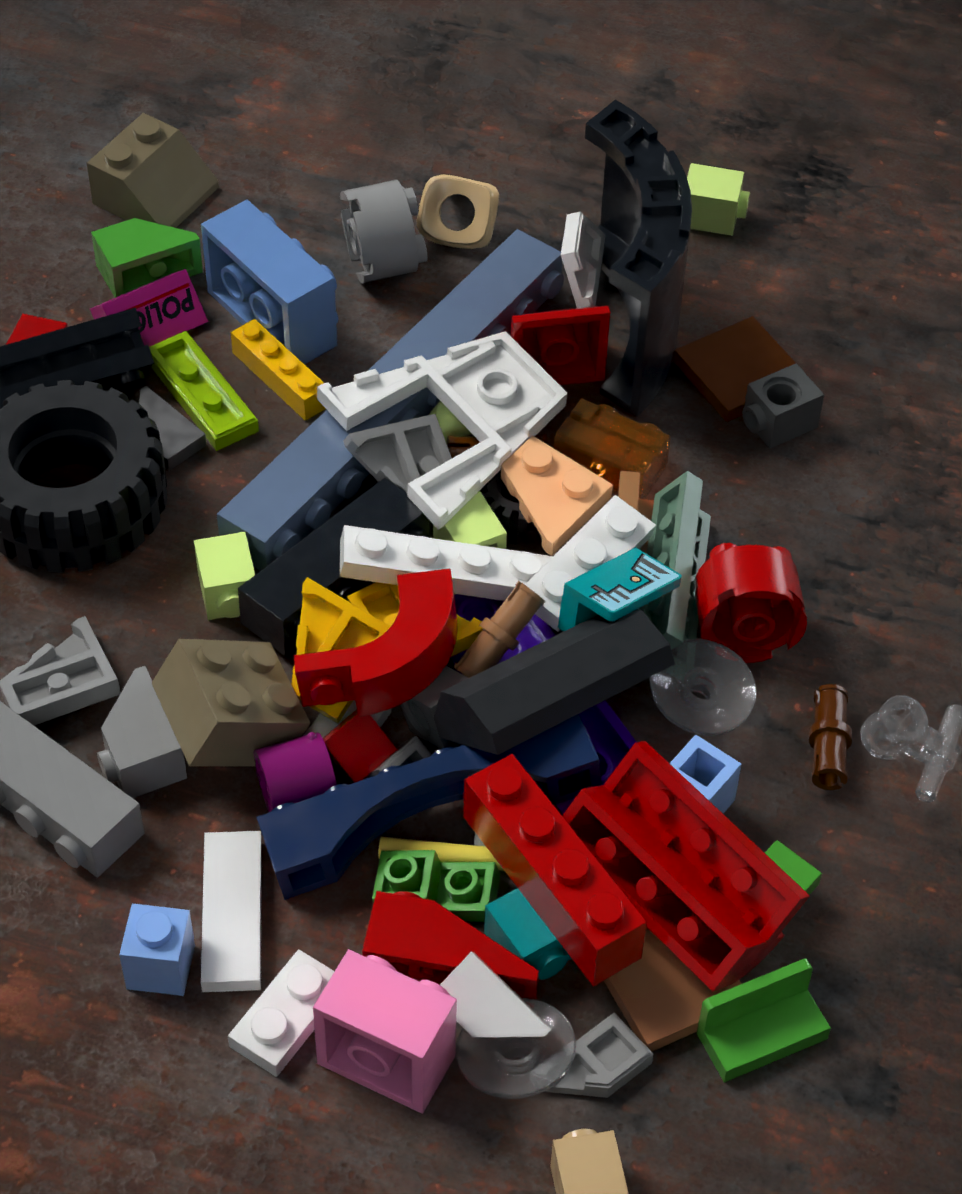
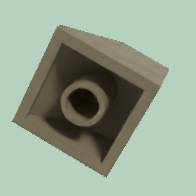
[87,113,219,228]

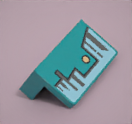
[557,547,682,631]

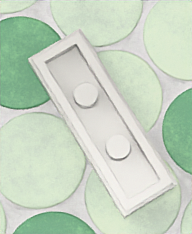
[201,831,262,992]

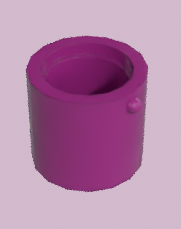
[253,732,337,812]

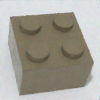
[152,639,311,766]

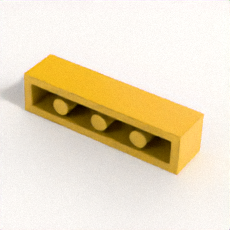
[231,318,326,421]

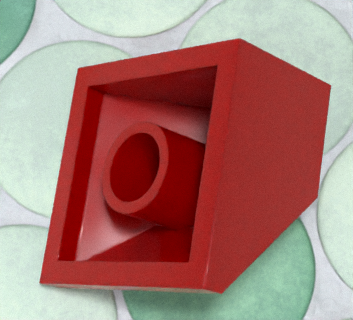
[511,306,611,385]

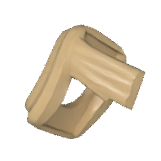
[417,174,499,249]

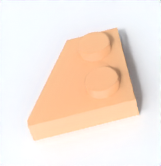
[500,435,613,556]

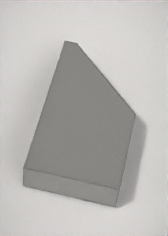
[530,1013,654,1098]

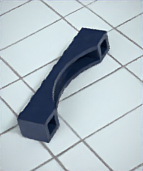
[256,714,602,900]

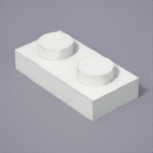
[228,949,335,1077]

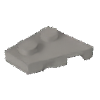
[343,414,452,493]
[0,616,121,725]

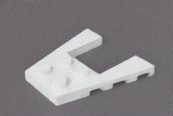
[317,331,567,530]

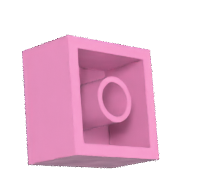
[313,949,457,1114]

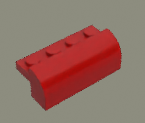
[562,741,810,992]

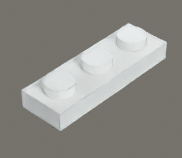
[525,495,656,632]

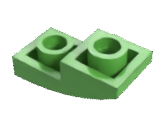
[372,850,500,922]

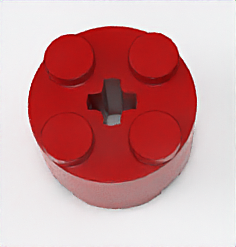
[694,543,807,663]

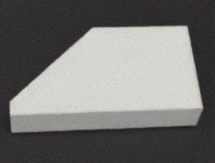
[440,951,553,1038]

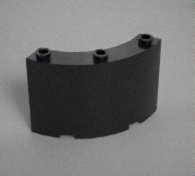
[585,99,692,417]

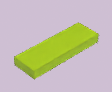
[149,331,259,451]

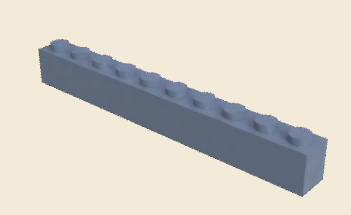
[217,229,564,571]

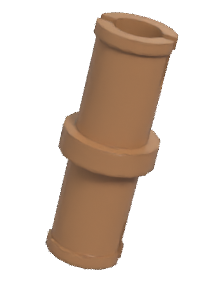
[453,580,546,678]

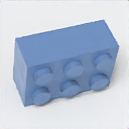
[201,199,338,364]

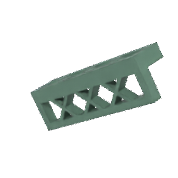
[639,471,711,683]

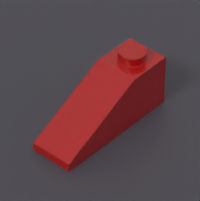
[362,891,539,1009]

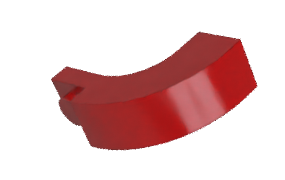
[294,568,458,717]

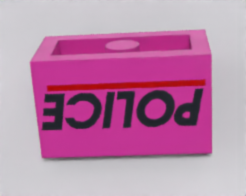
[90,269,209,347]

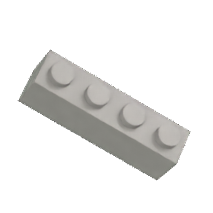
[0,701,145,878]

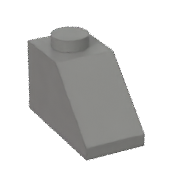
[97,666,187,798]

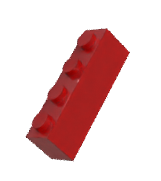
[464,754,647,987]

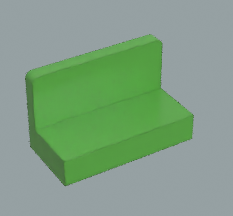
[696,958,831,1082]

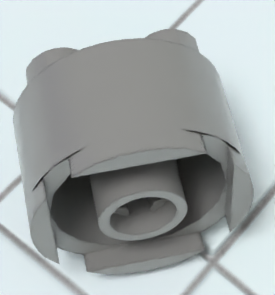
[340,179,428,283]

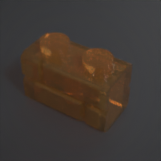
[554,398,671,499]

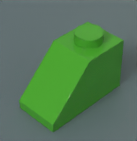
[91,218,203,298]

